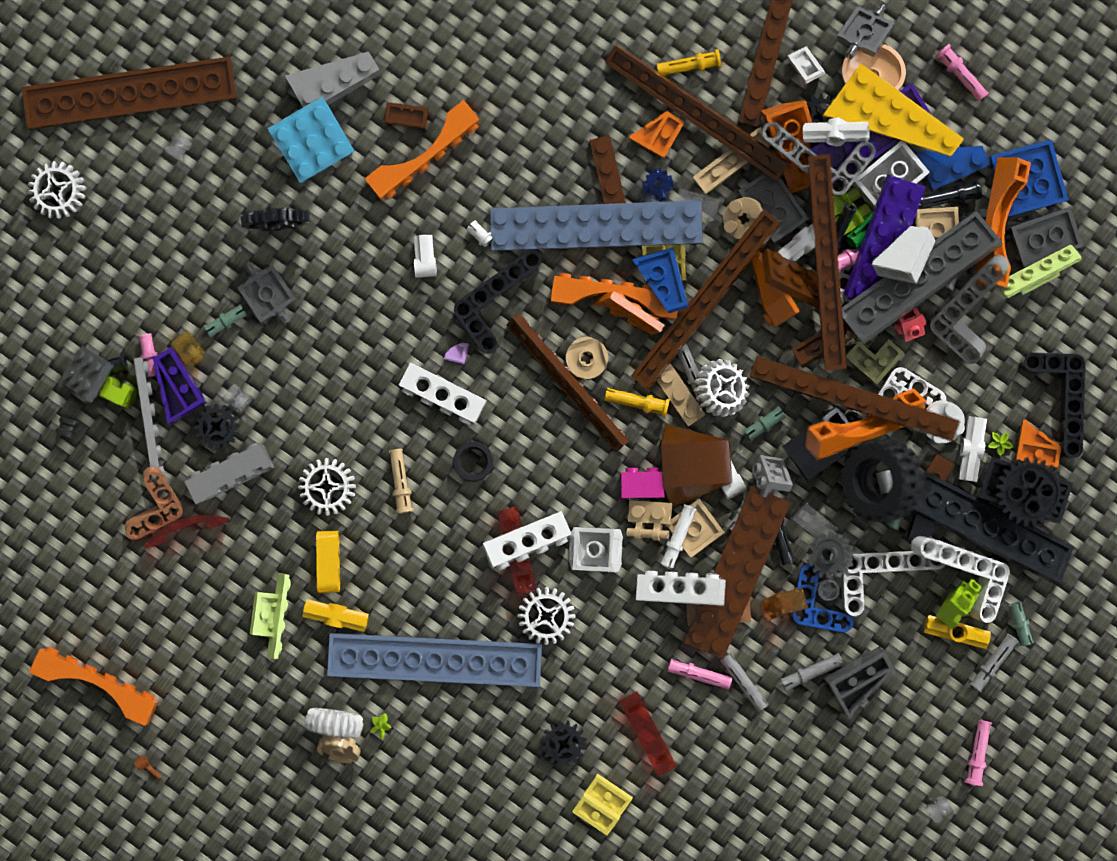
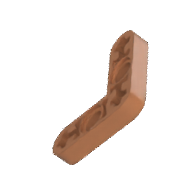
[125,466,183,539]

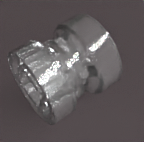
[164,133,193,162]
[222,384,252,413]
[924,795,954,825]

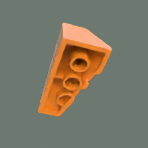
[761,100,812,194]
[751,251,800,328]

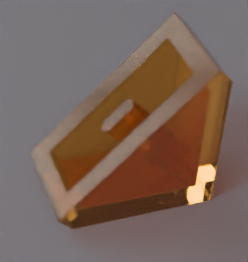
[762,588,808,621]

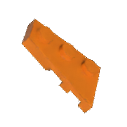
[593,291,664,335]

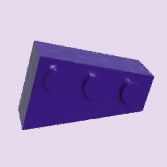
[153,347,208,425]

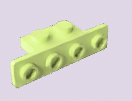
[998,245,1081,298]
[250,573,290,659]

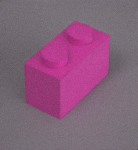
[621,468,664,498]

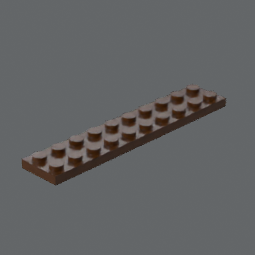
[22,56,237,130]

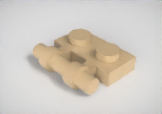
[627,500,672,541]

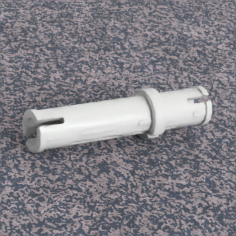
[661,504,697,568]

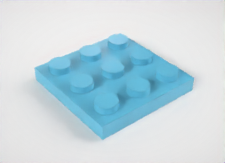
[268,96,354,183]

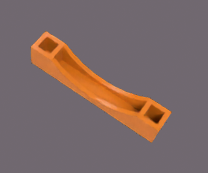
[365,100,480,201]
[975,157,1031,288]
[551,273,678,320]
[805,389,926,460]
[29,646,159,726]

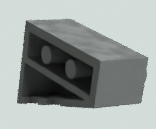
[824,647,895,720]

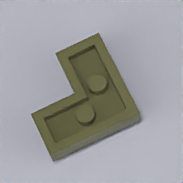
[846,339,904,385]

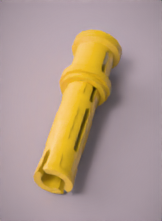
[657,49,722,75]
[604,388,670,418]

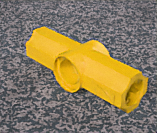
[302,599,369,632]
[923,615,991,649]

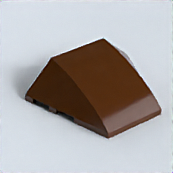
[661,424,733,508]

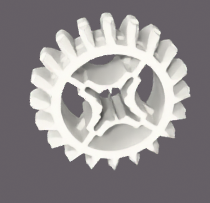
[28,162,86,219]
[693,359,750,417]
[298,458,356,515]
[518,587,575,645]
[305,708,363,738]

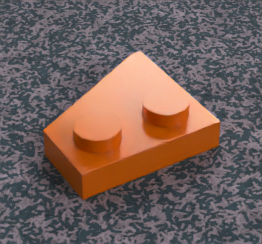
[629,111,685,159]
[1015,420,1062,468]

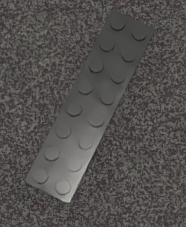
[842,211,1003,344]

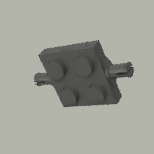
[837,3,895,59]
[238,262,296,326]

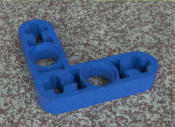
[792,564,853,632]

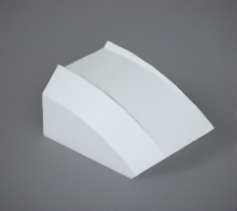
[569,527,623,572]

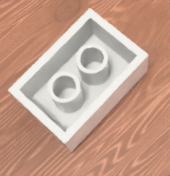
[852,141,930,211]

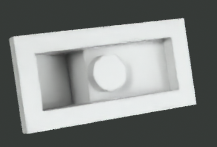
[788,46,825,85]

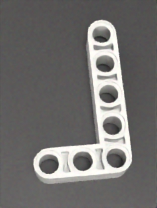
[911,536,1010,623]
[841,550,945,616]

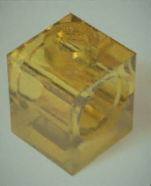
[171,331,206,365]

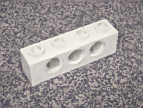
[399,362,487,425]
[482,511,572,571]
[636,571,726,606]

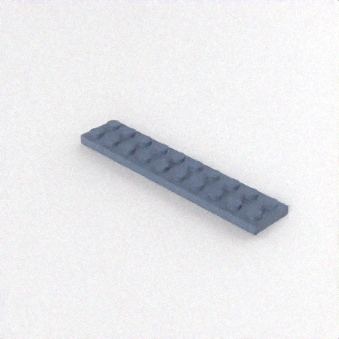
[490,200,703,251]
[327,633,542,687]

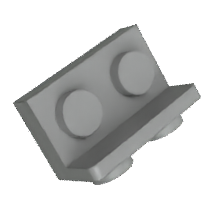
[752,455,793,498]

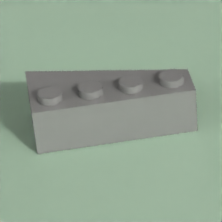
[285,52,381,107]
[184,443,275,505]

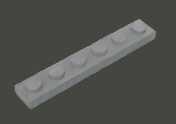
[133,357,165,485]

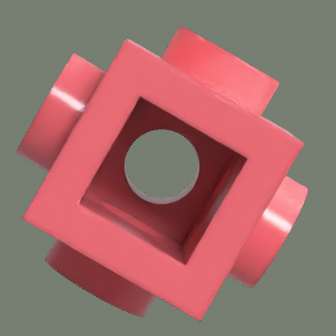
[894,307,926,342]

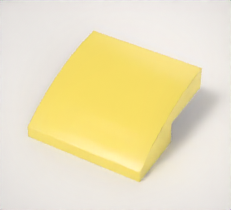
[572,774,633,836]

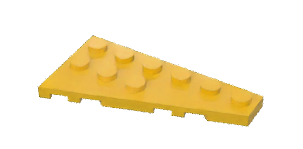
[822,64,964,157]

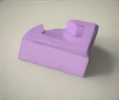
[444,343,469,365]

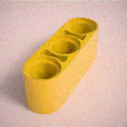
[316,531,340,593]

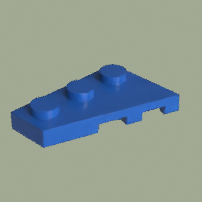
[915,146,991,191]
[632,247,689,313]

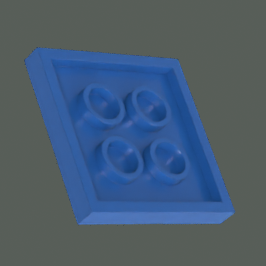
[989,139,1069,217]

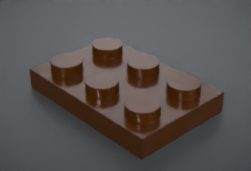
[762,249,819,308]

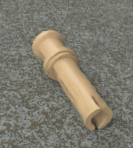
[389,449,414,514]

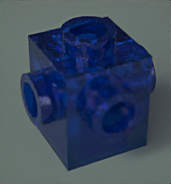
[642,168,674,201]

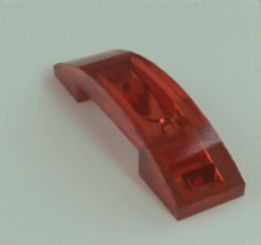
[497,506,537,594]
[145,515,230,549]
[619,691,677,777]

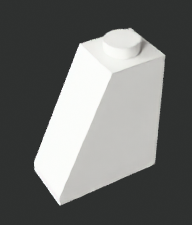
[872,226,935,284]

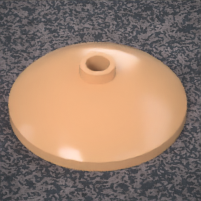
[842,44,906,91]

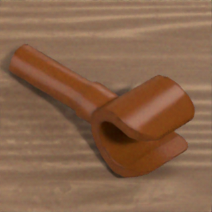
[134,756,162,780]

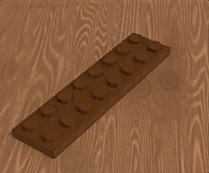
[684,486,791,659]

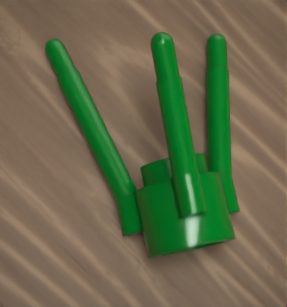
[846,211,874,250]

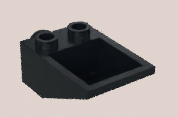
[782,406,861,481]

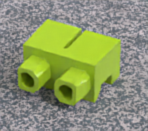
[833,187,872,237]
[99,376,138,409]
[936,579,982,629]

